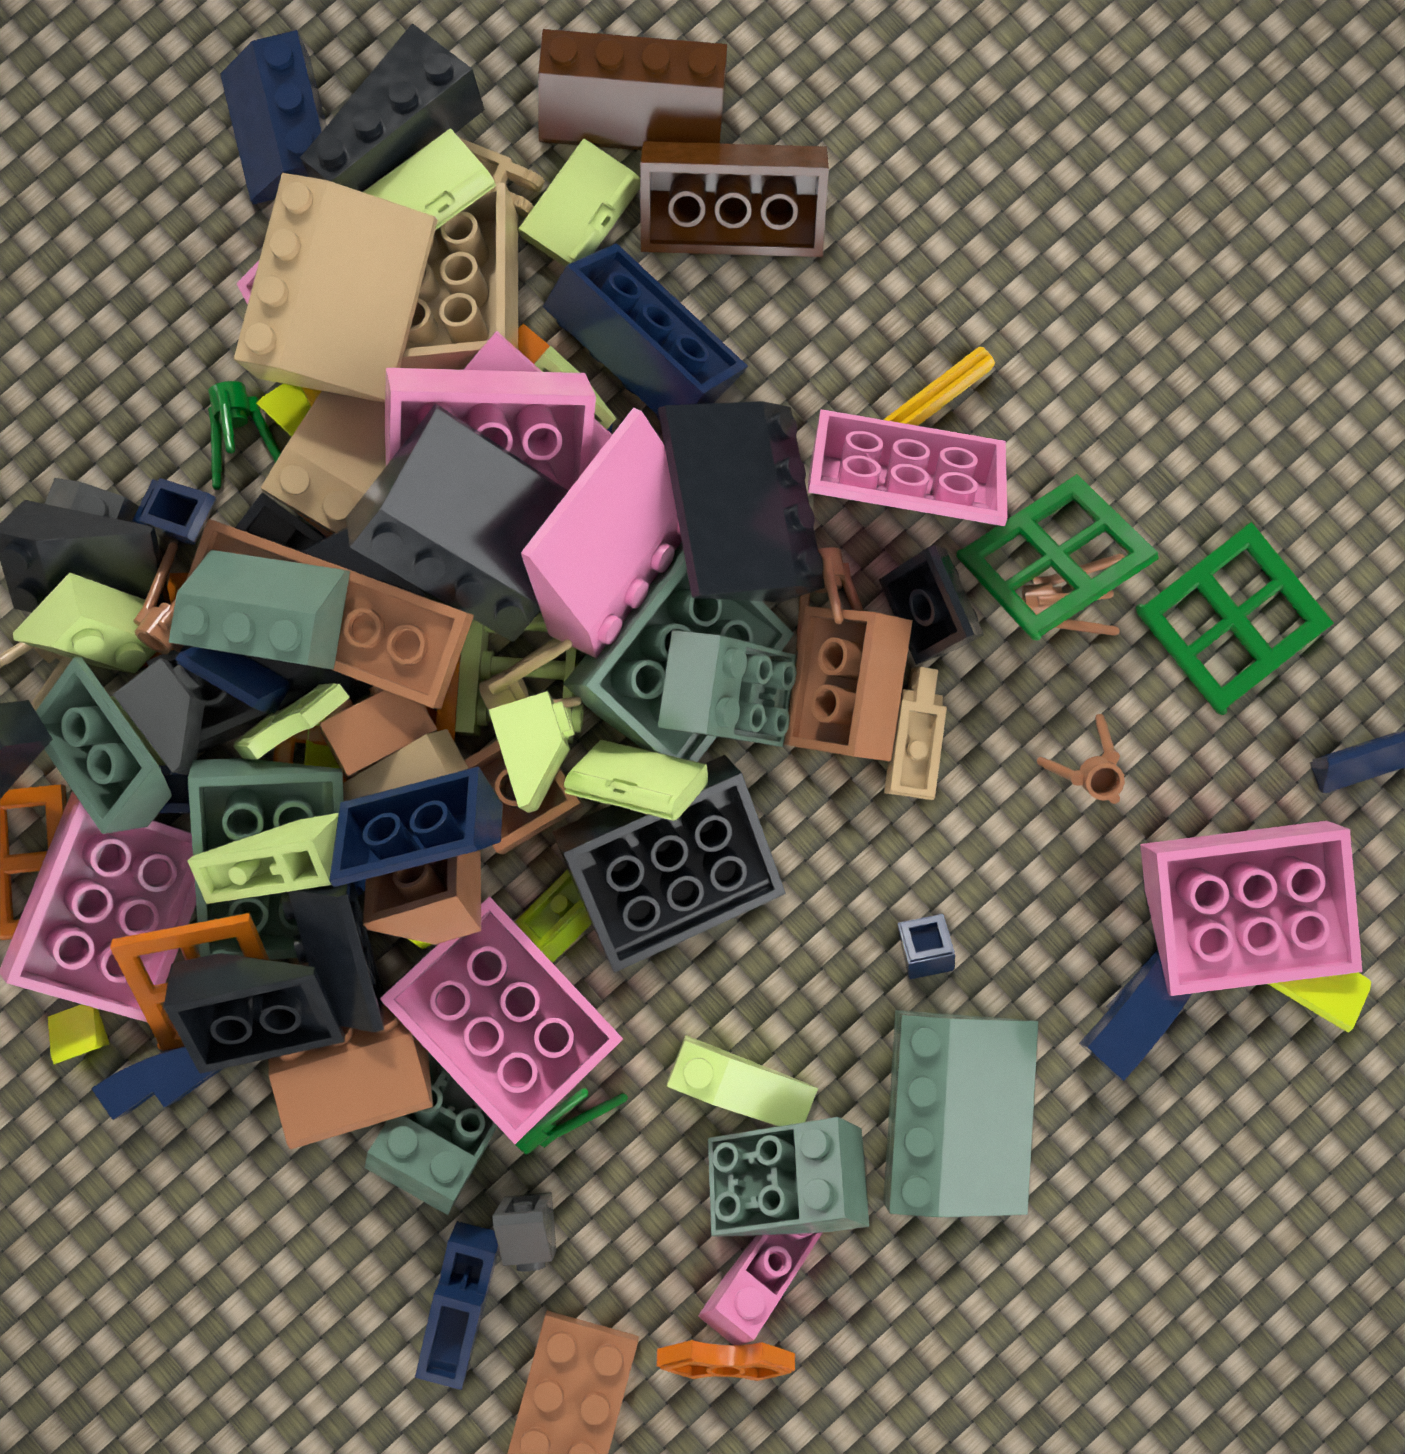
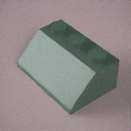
[169,550,350,670]
[36,657,172,834]

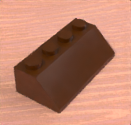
[538,29,727,151]
[640,141,829,257]

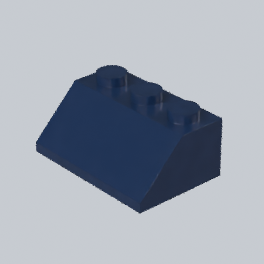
[220,30,327,205]
[329,766,503,887]

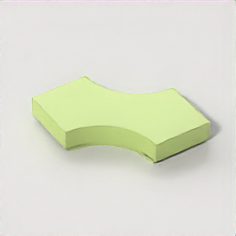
[233,683,350,760]

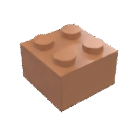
[320,686,437,781]
[464,740,584,855]

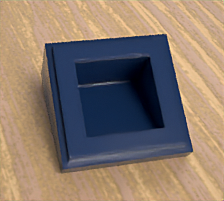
[897,914,955,979]

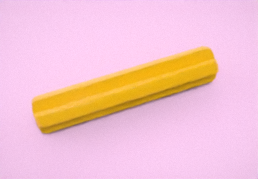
[883,347,995,426]

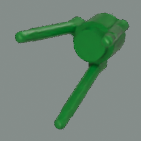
[208,381,281,490]
[515,1088,628,1154]

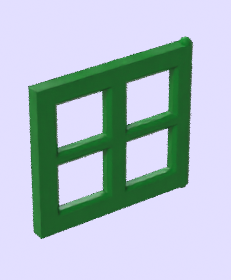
[956,474,1159,641]
[1135,522,1334,715]

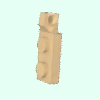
[884,667,947,800]

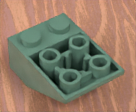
[658,630,796,747]
[364,1053,498,1215]
[708,1117,869,1237]

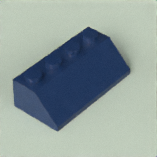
[543,243,748,420]

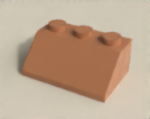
[784,606,913,761]
[363,850,481,945]
[269,1004,433,1150]

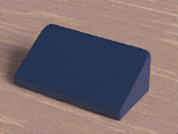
[175,647,291,715]
[1310,730,1405,793]

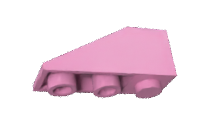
[698,1233,822,1345]

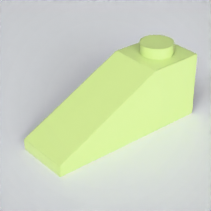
[187,813,339,904]
[667,1035,818,1126]

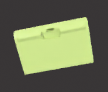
[363,128,496,231]
[518,138,640,267]
[564,740,708,821]

